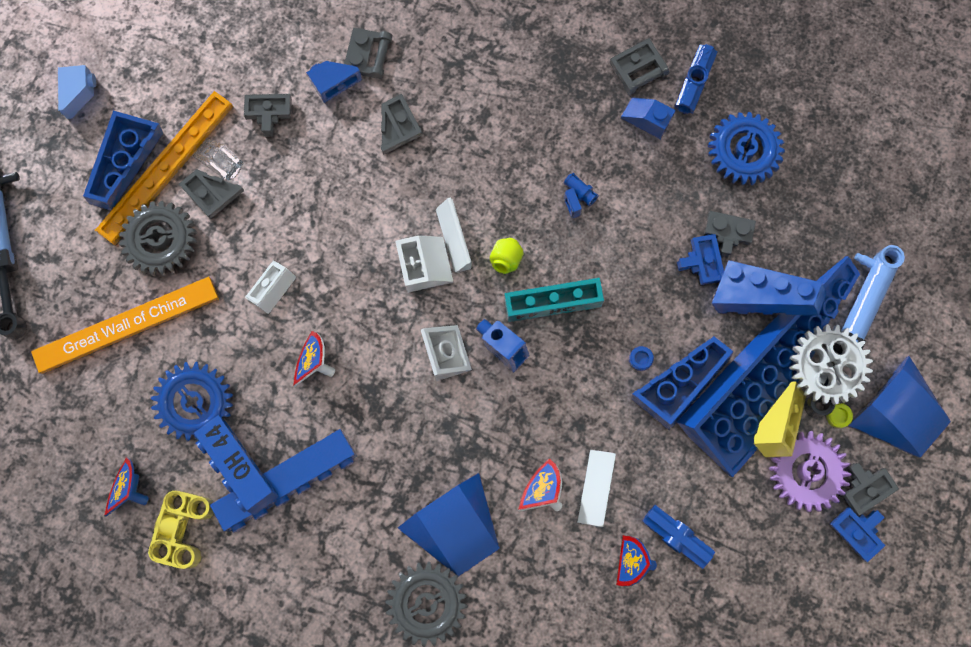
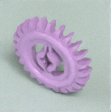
[769,431,852,512]

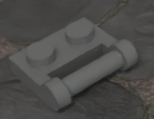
[344,27,393,79]
[609,38,670,95]

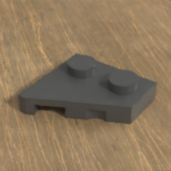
[381,94,423,155]

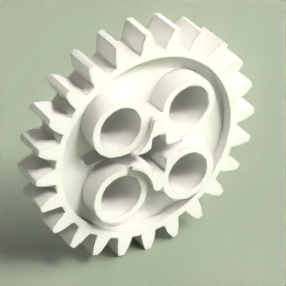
[789,324,873,405]

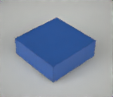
[564,188,582,218]

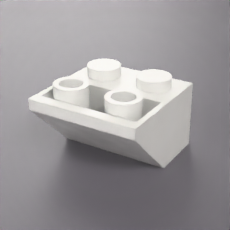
[395,236,453,293]

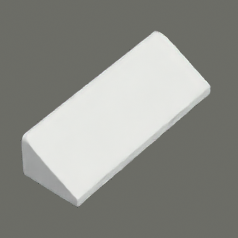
[436,198,472,273]
[577,450,616,527]

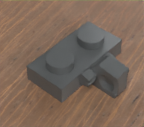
[244,94,292,137]
[704,211,756,257]
[843,463,899,516]

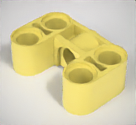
[148,491,214,569]

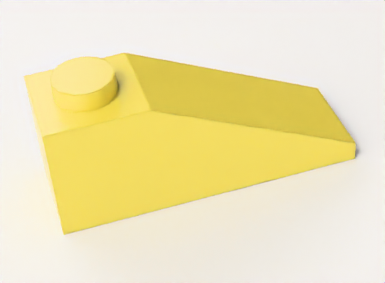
[754,381,806,457]

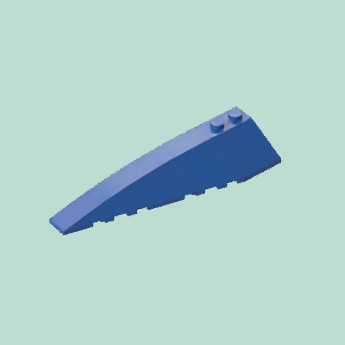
[677,256,860,477]

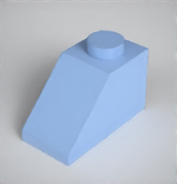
[58,65,97,119]

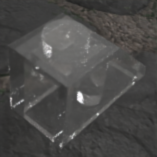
[193,139,244,181]

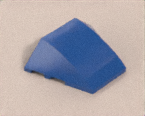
[848,356,951,458]
[398,473,499,577]

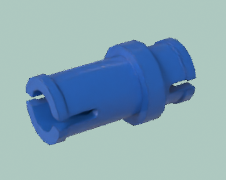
[563,172,599,206]

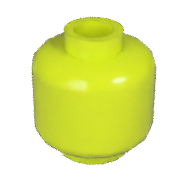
[489,238,524,274]

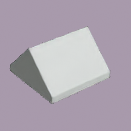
[421,325,472,381]

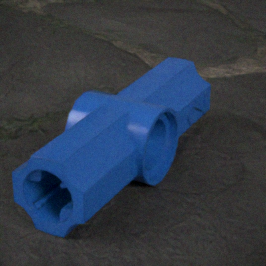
[675,44,718,114]
[642,505,715,569]

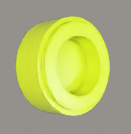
[826,403,853,428]

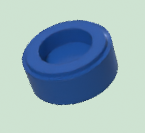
[629,346,654,371]

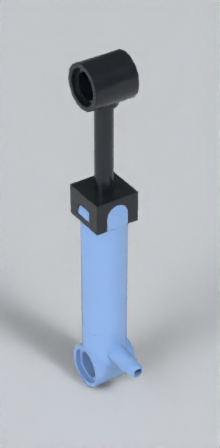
[804,245,905,418]

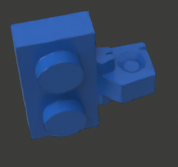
[677,234,724,285]
[830,508,886,562]

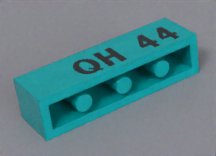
[504,278,604,322]

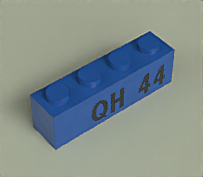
[194,415,279,515]

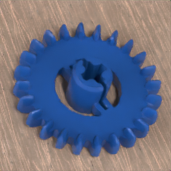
[708,112,785,186]
[151,362,233,442]

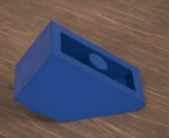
[306,61,362,103]
[621,98,676,140]

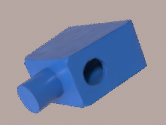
[476,319,530,373]

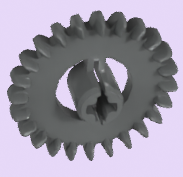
[119,201,197,276]
[385,562,468,647]

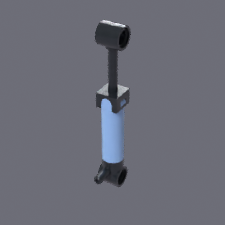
[0,168,27,340]

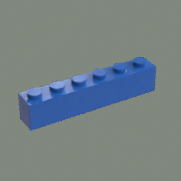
[210,429,357,533]

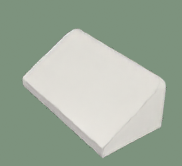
[245,260,296,314]

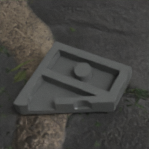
[179,169,244,219]

